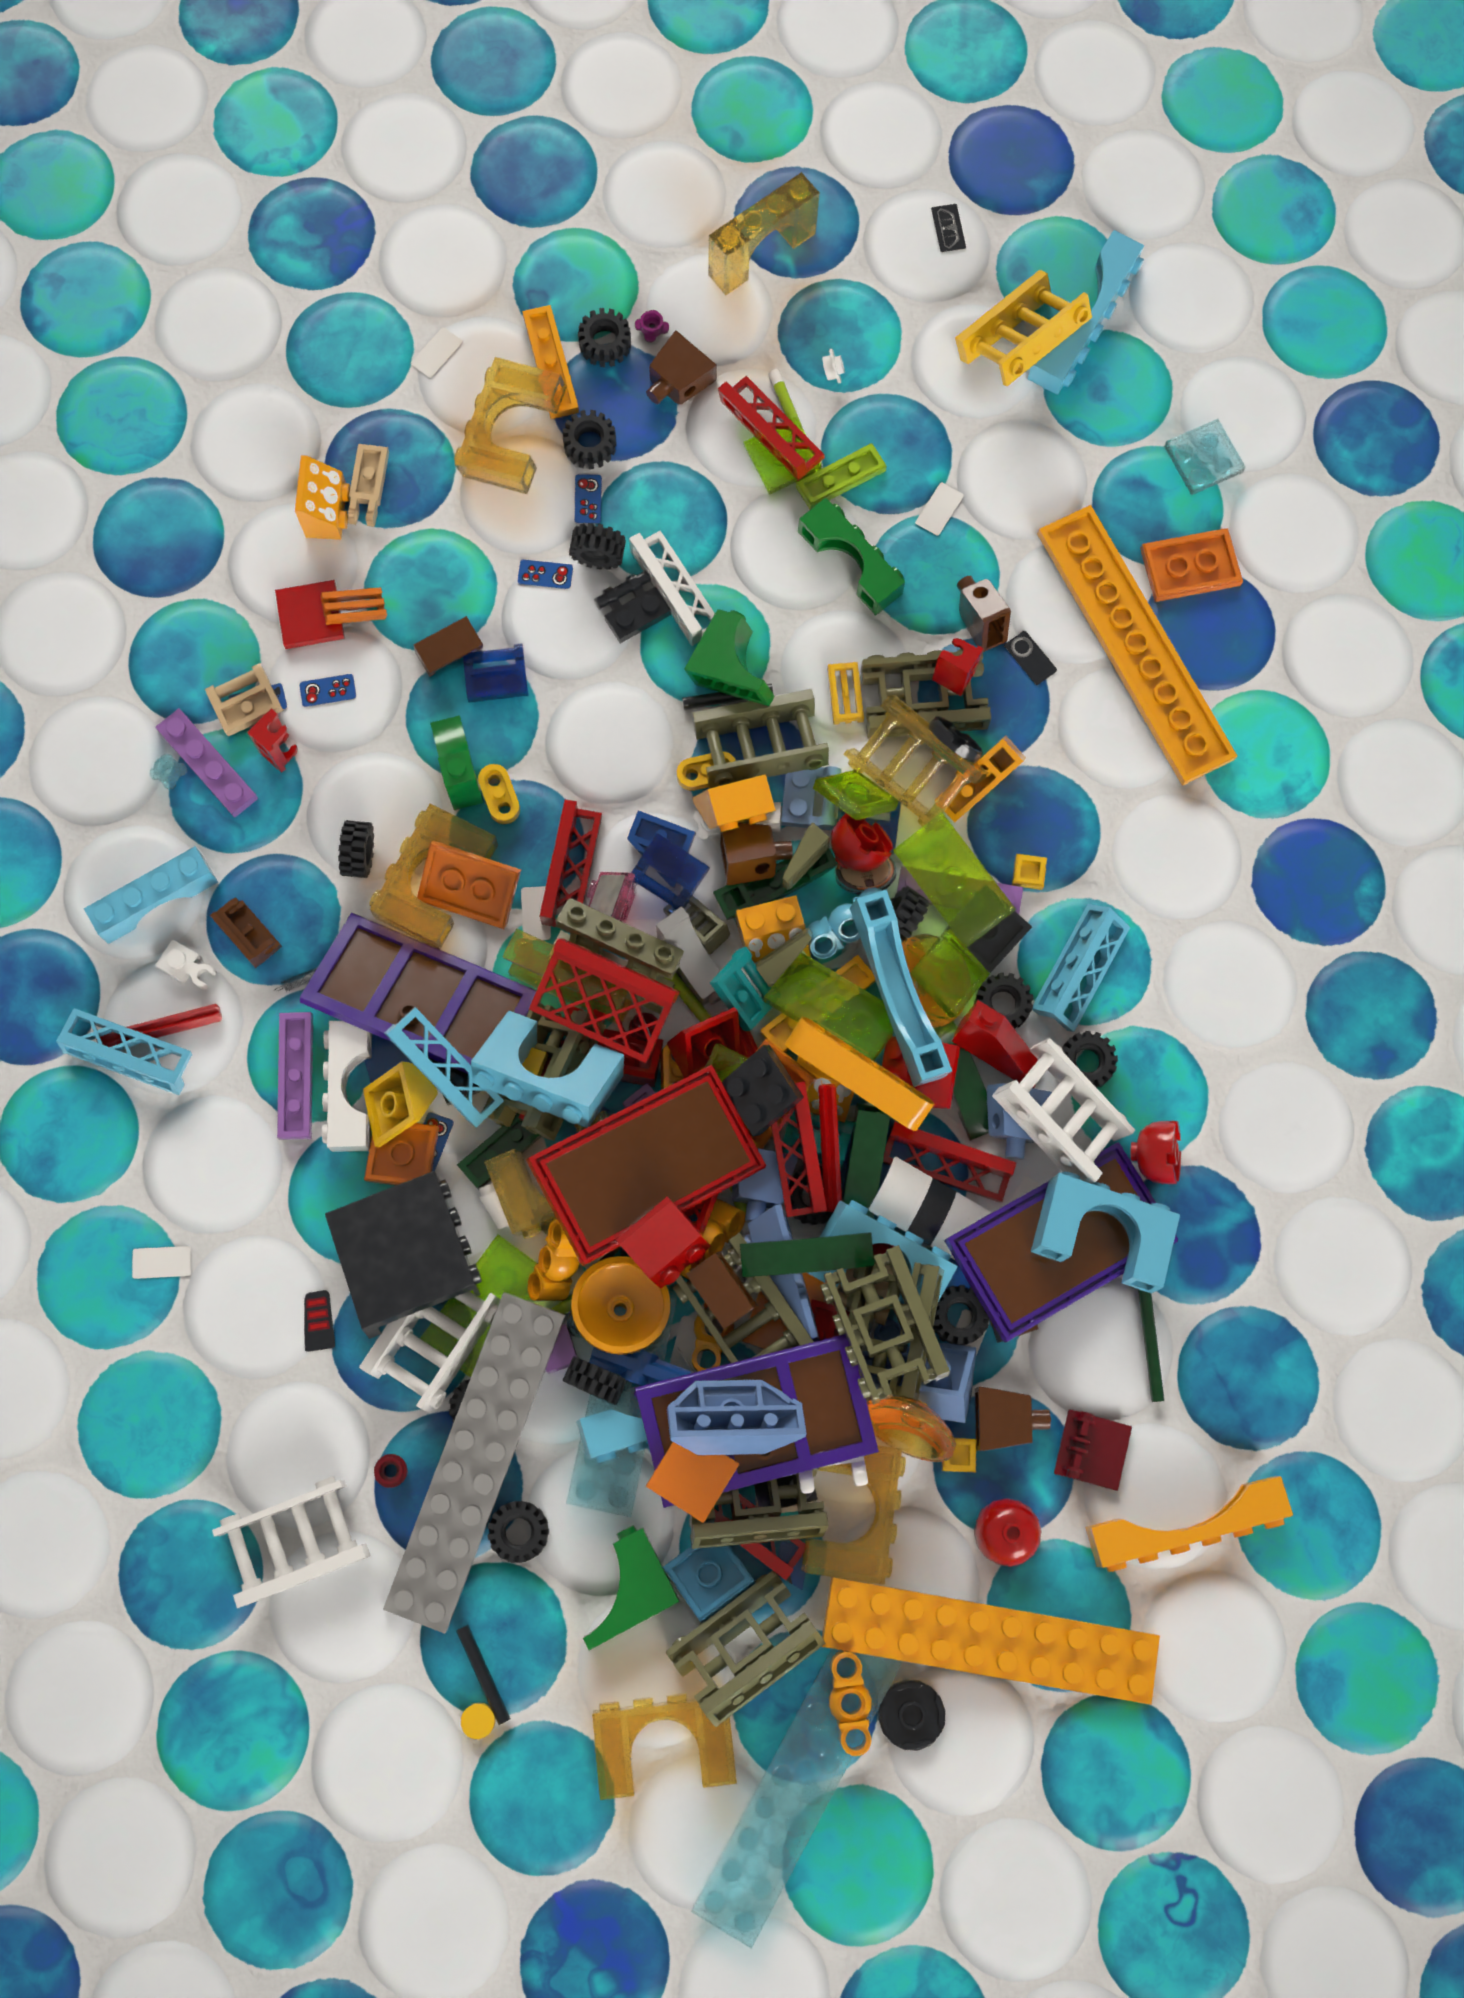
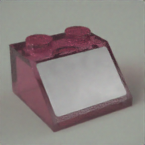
[587,872,637,923]

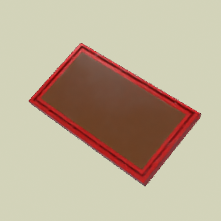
[526,1065,766,1266]

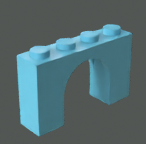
[471,1011,624,1128]
[1031,1172,1180,1294]
[808,1200,958,1323]

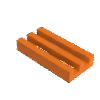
[320,587,387,625]

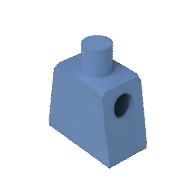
[987,1083,1052,1160]
[732,1148,798,1222]

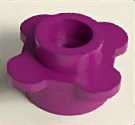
[635,310,669,343]

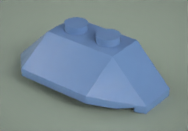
[667,1380,807,1455]

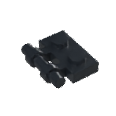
[594,570,671,644]

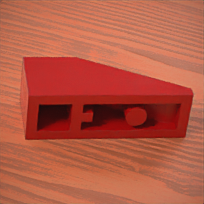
[951,1000,1038,1088]

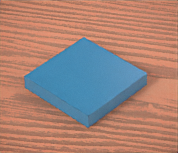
[663,1545,756,1623]

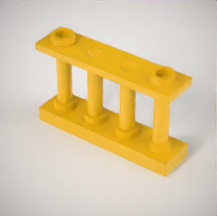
[955,270,1092,386]

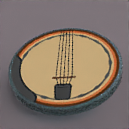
[834,857,896,895]

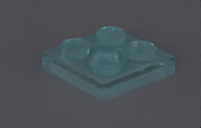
[1164,419,1246,495]

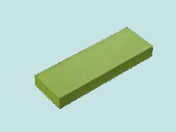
[795,443,887,510]

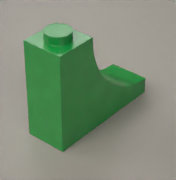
[684,609,775,706]
[430,715,483,810]
[583,1525,680,1651]

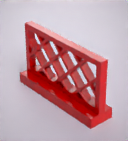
[529,938,680,1063]

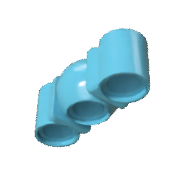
[807,887,882,959]

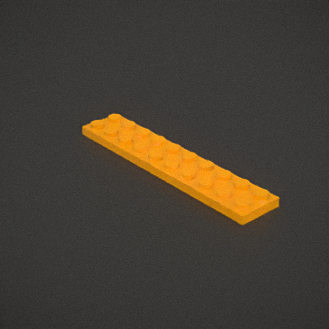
[1037,505,1237,786]
[822,1577,1160,1705]

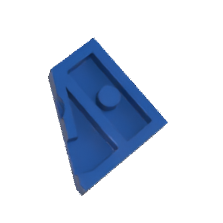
[627,810,696,888]

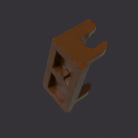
[413,616,483,677]
[210,897,282,968]
[686,1251,758,1329]

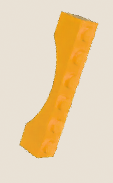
[1085,1476,1293,1572]

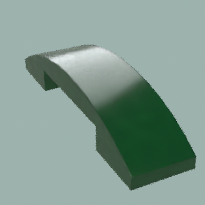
[713,849,838,920]
[930,1018,989,1141]
[740,1232,874,1277]

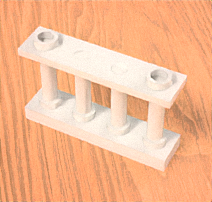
[992,1038,1135,1183]
[359,1291,500,1414]
[212,1476,371,1608]

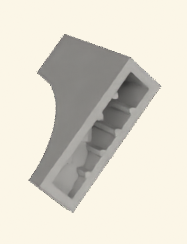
[656,906,721,1006]

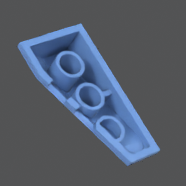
[745,1204,820,1342]
[862,1343,976,1423]

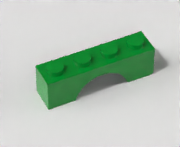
[798,498,905,616]

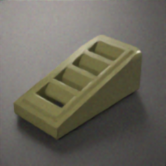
[783,823,830,890]
[663,889,730,955]
[756,928,812,987]

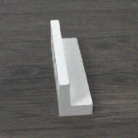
[629,531,715,646]

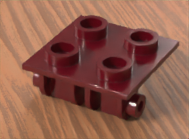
[1054,1409,1132,1491]

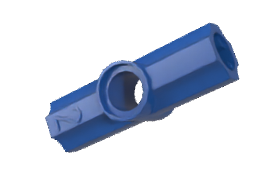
[589,1347,691,1386]

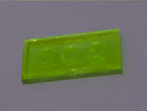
[893,812,1017,948]
[764,952,894,1061]
[420,1234,538,1377]

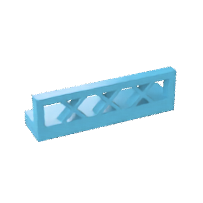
[1032,904,1130,1032]
[384,1007,504,1128]
[56,1008,192,1095]

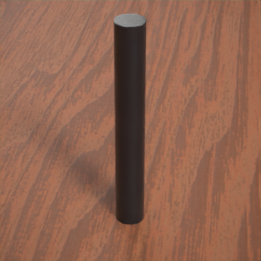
[682,683,773,710]
[456,1625,511,1725]

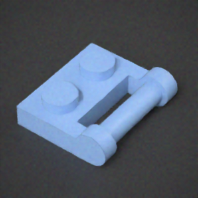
[781,766,841,830]

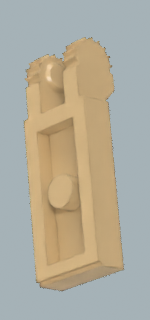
[348,444,389,527]

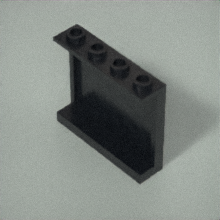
[325,1171,482,1339]

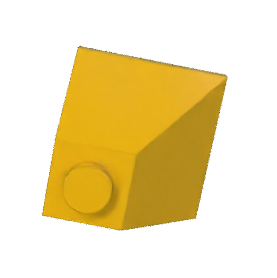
[363,1062,438,1147]

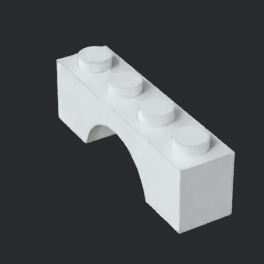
[322,1021,372,1152]

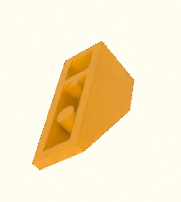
[934,735,1026,823]

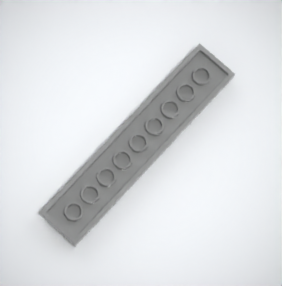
[383,1292,566,1634]

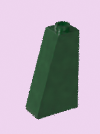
[842,1103,890,1219]

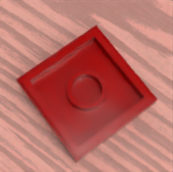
[275,580,345,649]

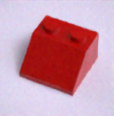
[882,1036,960,1109]
[616,1196,711,1289]

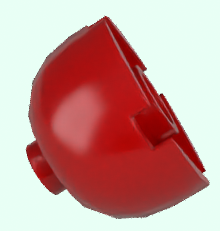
[830,810,893,872]
[1131,1121,1181,1184]
[974,1498,1042,1567]

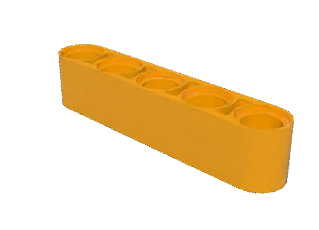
[785,1017,934,1131]

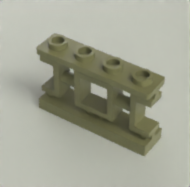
[860,649,991,738]
[548,898,684,1014]
[483,1003,606,1141]
[820,1245,950,1405]
[842,1255,944,1401]
[689,1468,829,1549]
[666,1571,826,1727]

